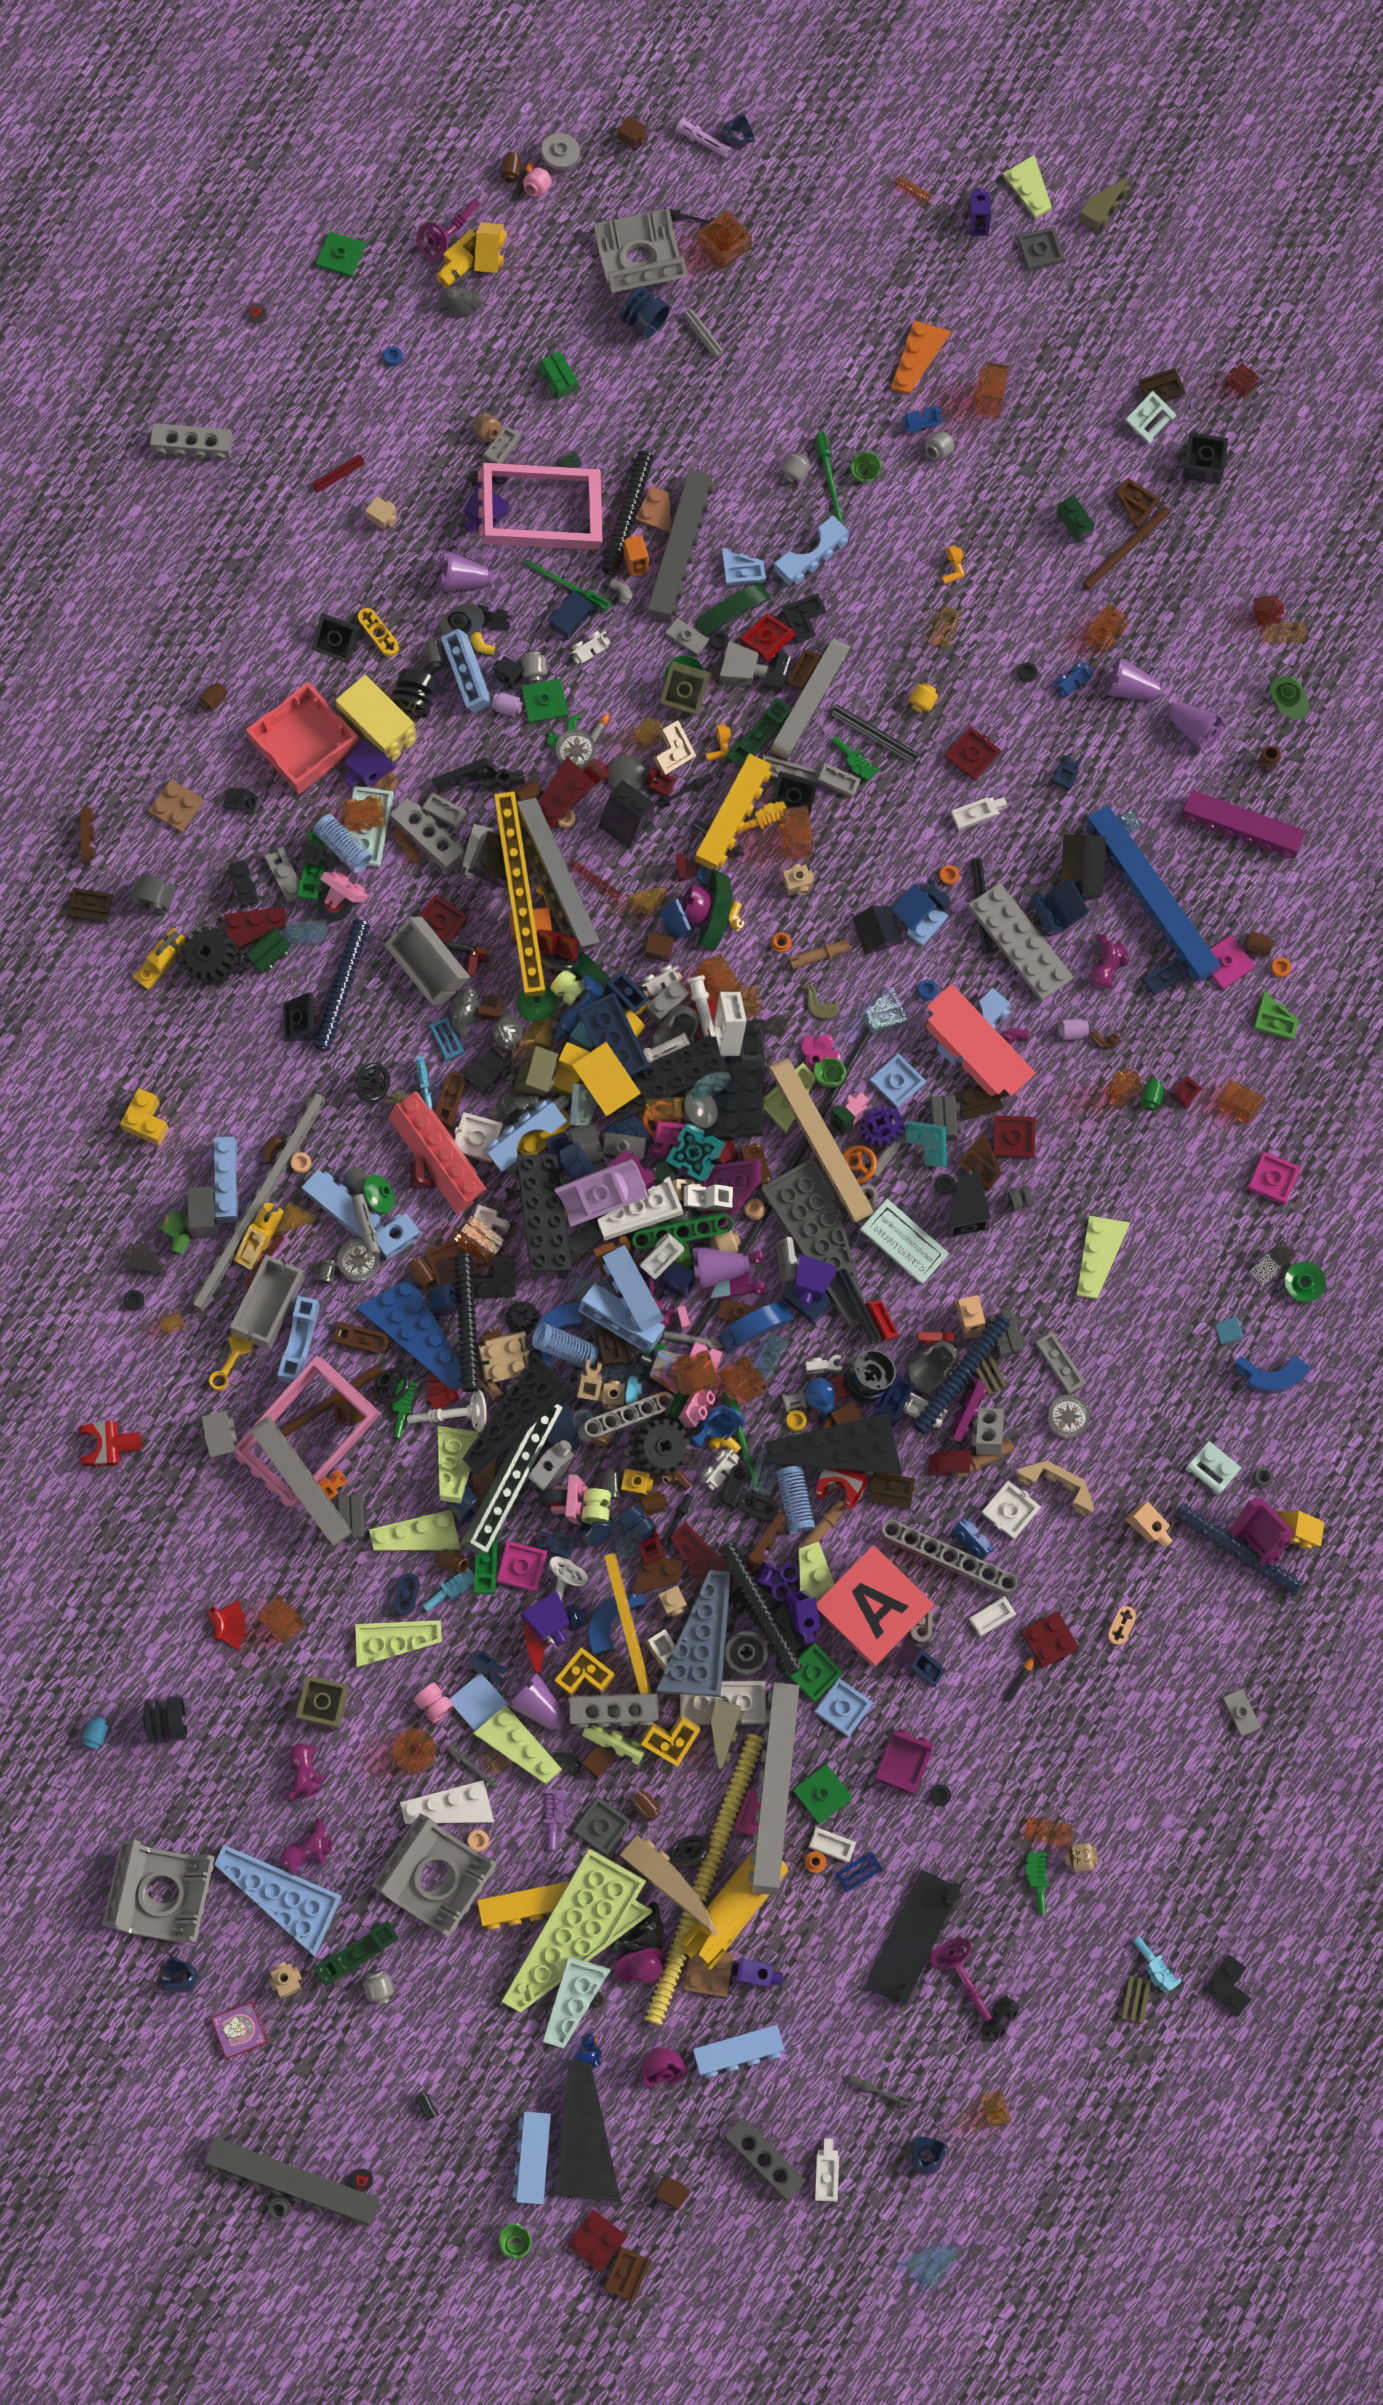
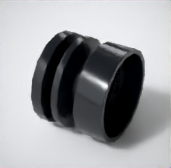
[390,668,439,718]
[843,1349,896,1404]
[143,1695,187,1744]

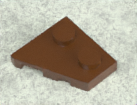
[1116,478,1160,530]
[957,1133,1003,1190]
[634,1555,683,1595]

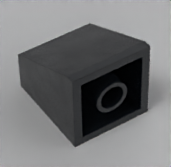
[598,780,654,849]
[947,1171,991,1238]

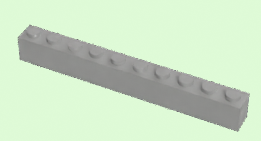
[748,1682,800,1895]

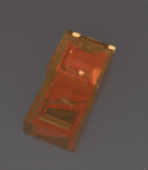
[1025,1816,1073,1847]

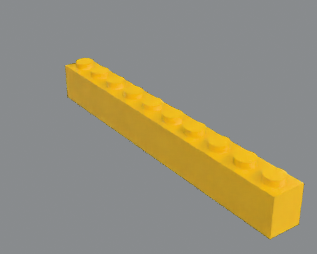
[494,792,545,997]

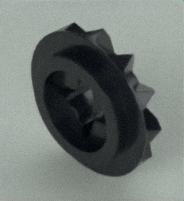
[506,1300,539,1333]

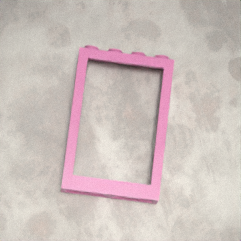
[478,463,603,550]
[234,1356,381,1507]

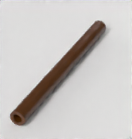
[1082,506,1171,590]
[279,1365,383,1438]

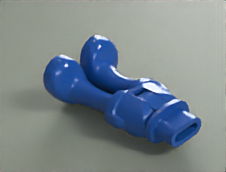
[553,974,605,1041]

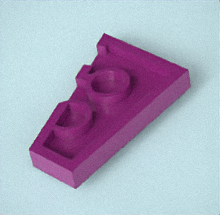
[949,1376,987,1442]

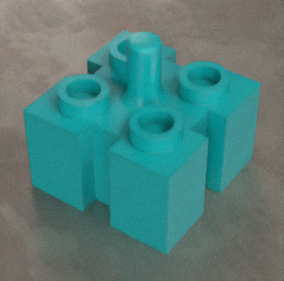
[666,1124,726,1181]

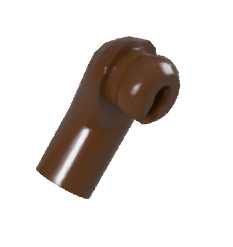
[1088,1029,1119,1049]
[262,1136,283,1164]
[661,1470,693,1491]

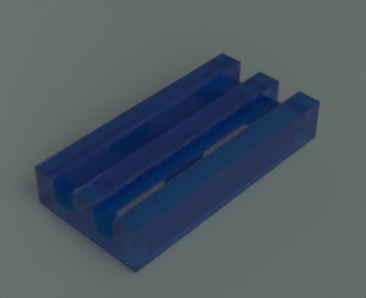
[835,1851,883,1893]

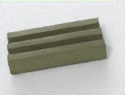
[975,1353,1007,1396]
[1121,1975,1151,2024]

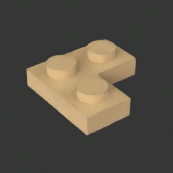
[653,720,696,775]

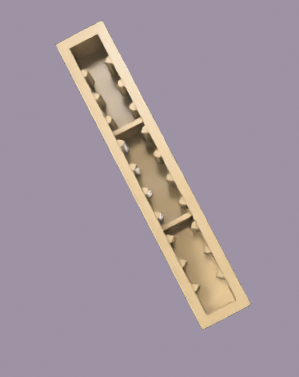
[620,1836,718,1936]

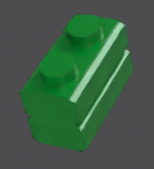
[539,351,579,399]

